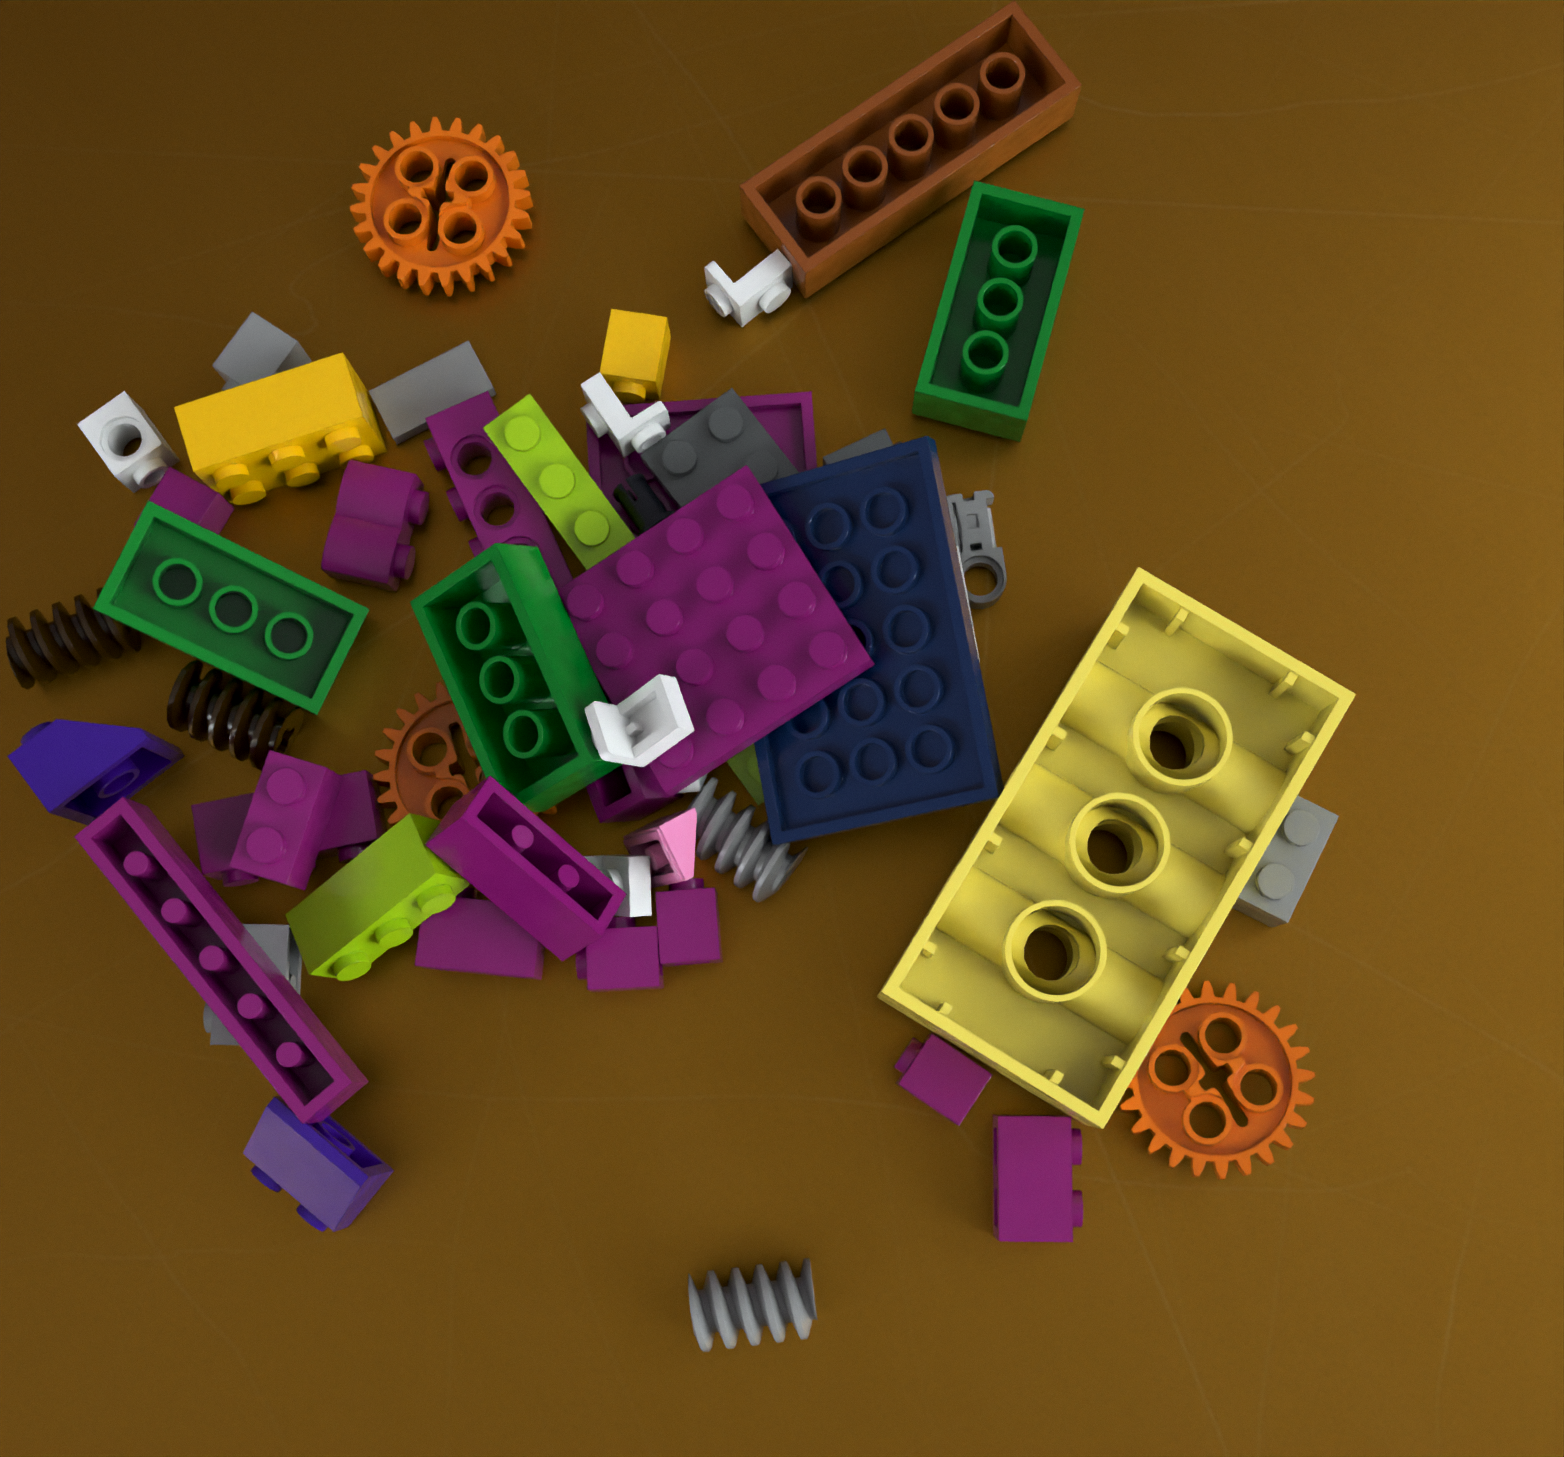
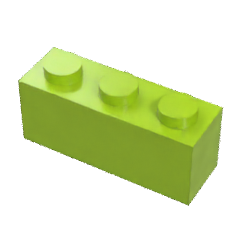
[285,813,471,981]

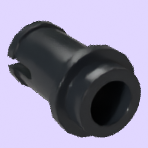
[612,473,675,537]

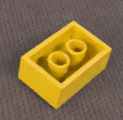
[174,352,387,505]

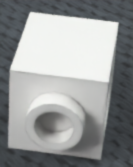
[77,391,180,493]

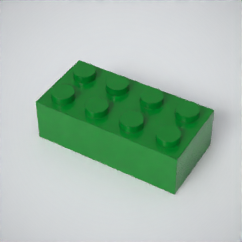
[911,180,1085,442]
[93,501,370,715]
[410,543,622,813]

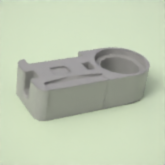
[946,490,1007,609]

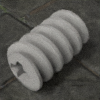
[687,777,808,903]
[688,1258,817,1352]

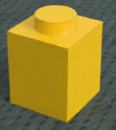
[600,309,671,404]

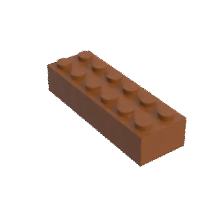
[739,0,1082,299]

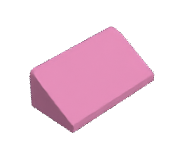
[623,807,697,888]

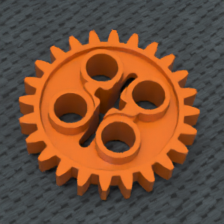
[350,117,534,297]
[373,682,557,827]
[1119,981,1315,1180]

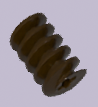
[6,586,141,690]
[167,659,304,771]

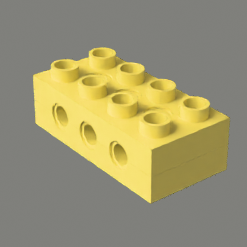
[877,567,1356,1129]

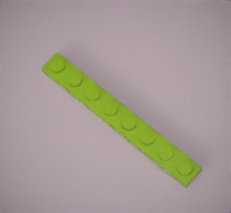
[483,394,765,806]

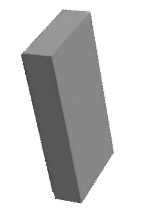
[369,340,496,445]

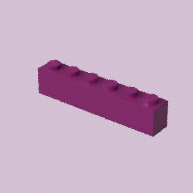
[74,797,369,1124]

